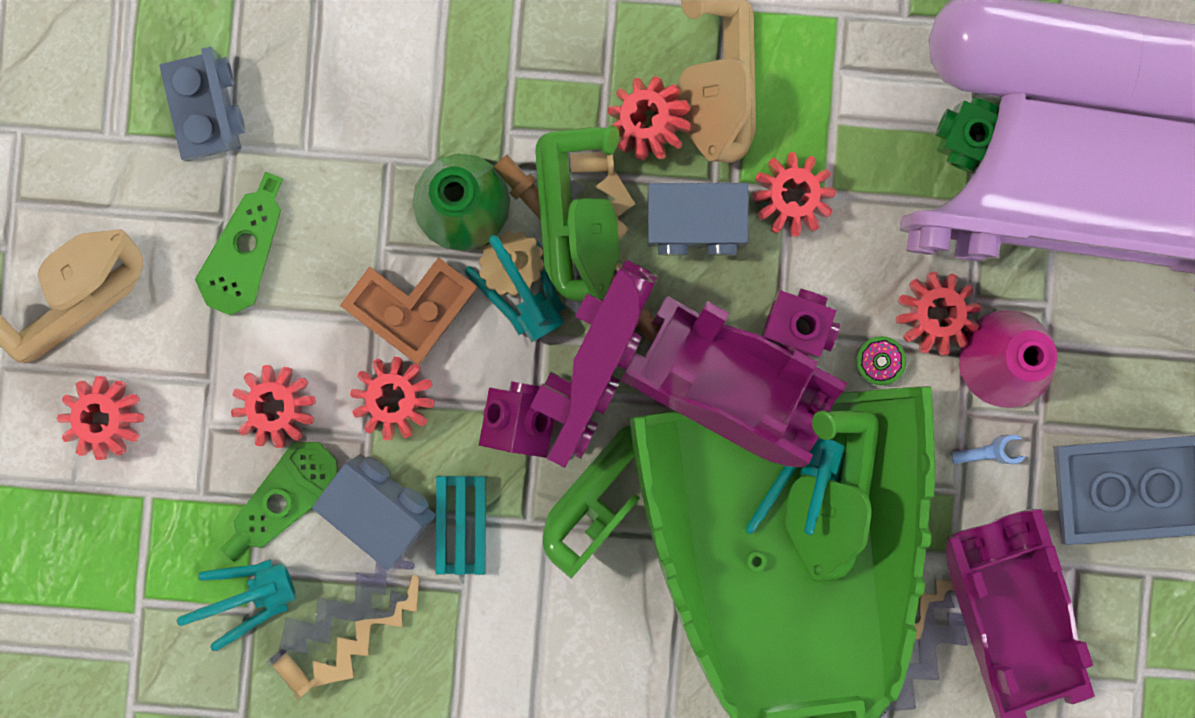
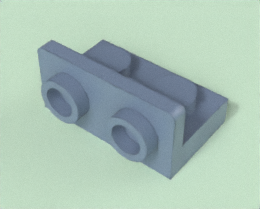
[159,46,245,161]

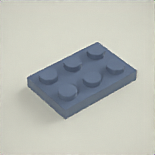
[1053,435,1195,545]

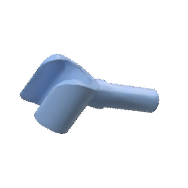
[951,435,1025,464]

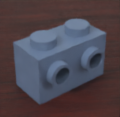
[647,183,748,256]
[312,454,437,571]

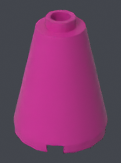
[959,310,1057,408]

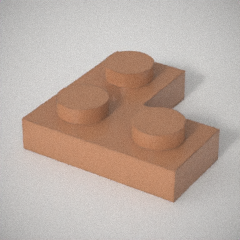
[340,257,478,366]

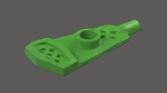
[195,171,283,316]
[221,442,338,562]

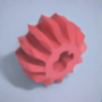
[607,76,691,161]
[751,152,836,237]
[896,272,981,355]
[350,357,435,440]
[231,365,316,448]
[56,376,145,460]

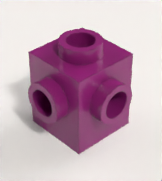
[761,289,840,358]
[478,381,554,458]

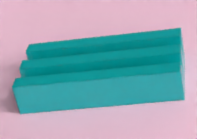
[435,476,486,575]

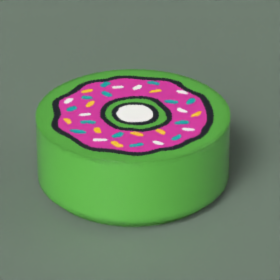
[855,336,906,386]

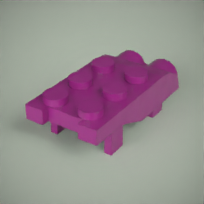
[530,259,658,468]
[620,296,847,468]
[946,508,1095,718]

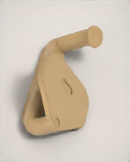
[677,0,756,163]
[0,229,143,363]

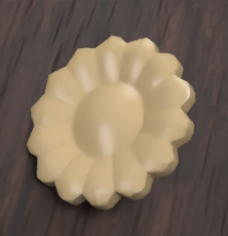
[479,231,545,297]

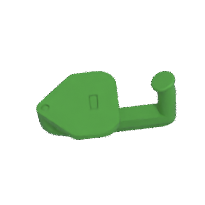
[535,125,620,302]
[785,410,879,581]
[542,426,640,579]

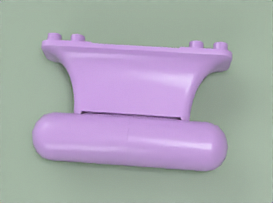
[899,0,1195,292]

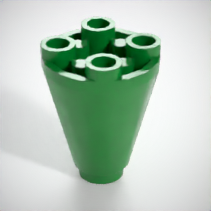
[412,153,510,252]

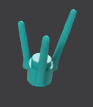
[464,235,565,343]
[746,438,845,535]
[177,559,297,651]

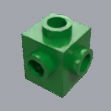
[935,97,999,173]

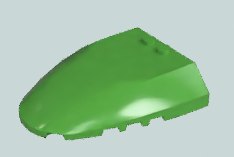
[629,386,935,718]

